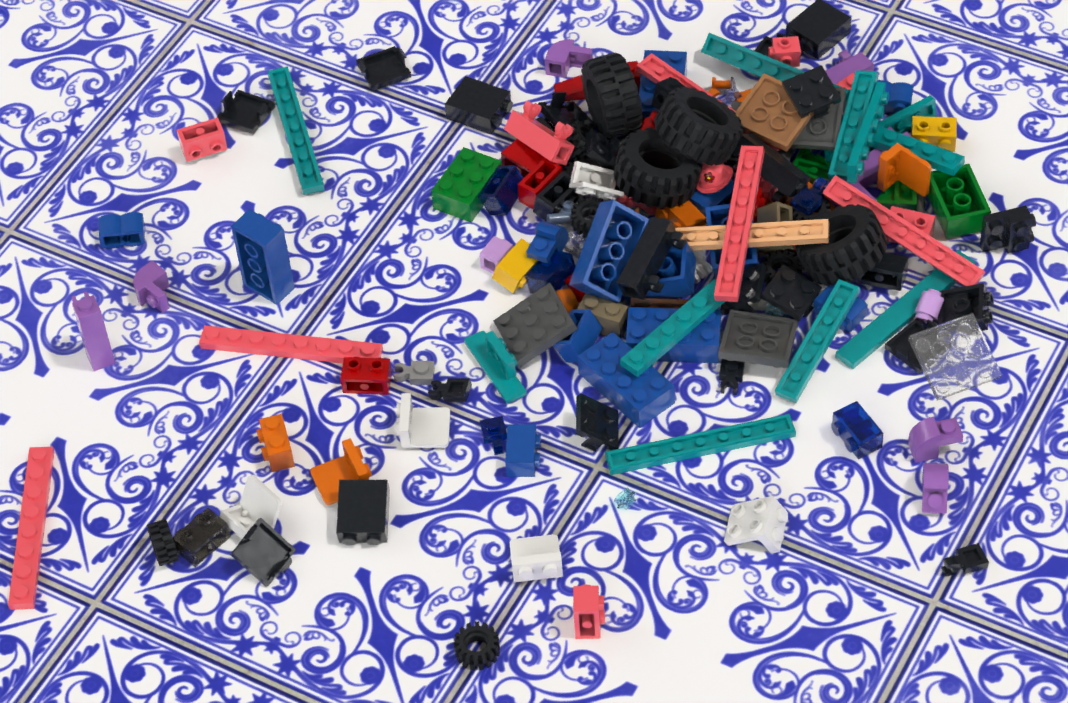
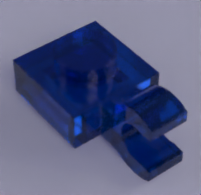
[791,177,828,216]
[479,416,507,455]

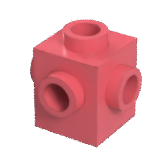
[768,36,801,67]

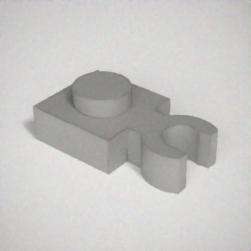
[394,361,435,385]

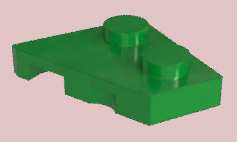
[793,149,831,184]
[875,180,917,211]

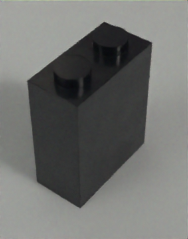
[786,0,851,59]
[445,76,513,134]
[336,479,390,545]

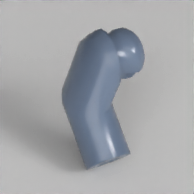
[547,201,575,224]

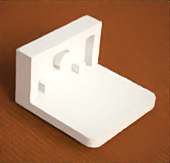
[569,161,624,201]
[395,393,450,448]
[219,475,282,539]
[724,496,788,554]
[509,534,563,582]

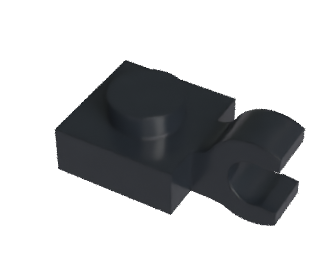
[941,543,989,576]

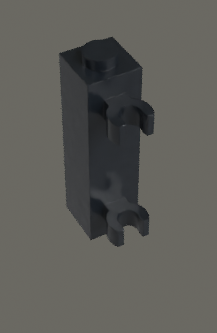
[732,133,811,204]
[617,217,687,300]

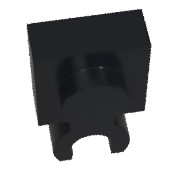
[719,359,745,395]
[428,378,472,402]

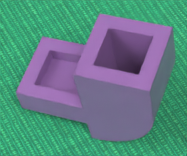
[545,39,593,78]
[133,260,170,313]
[908,416,963,463]
[922,463,949,514]

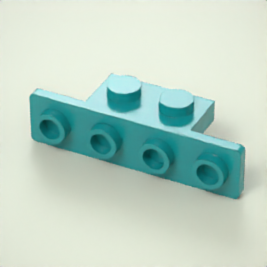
[464,330,527,403]

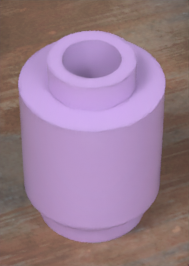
[915,289,944,324]

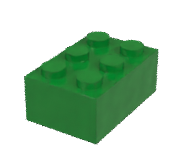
[431,147,503,223]
[927,164,991,239]

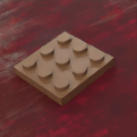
[735,73,814,152]

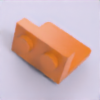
[877,143,932,197]
[310,438,372,505]

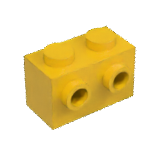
[911,116,957,152]
[492,238,542,294]

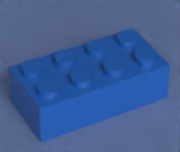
[639,50,687,129]
[569,200,650,303]
[231,209,295,305]
[626,307,721,363]
[577,332,675,428]

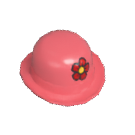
[696,163,734,194]

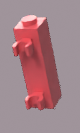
[504,100,575,166]

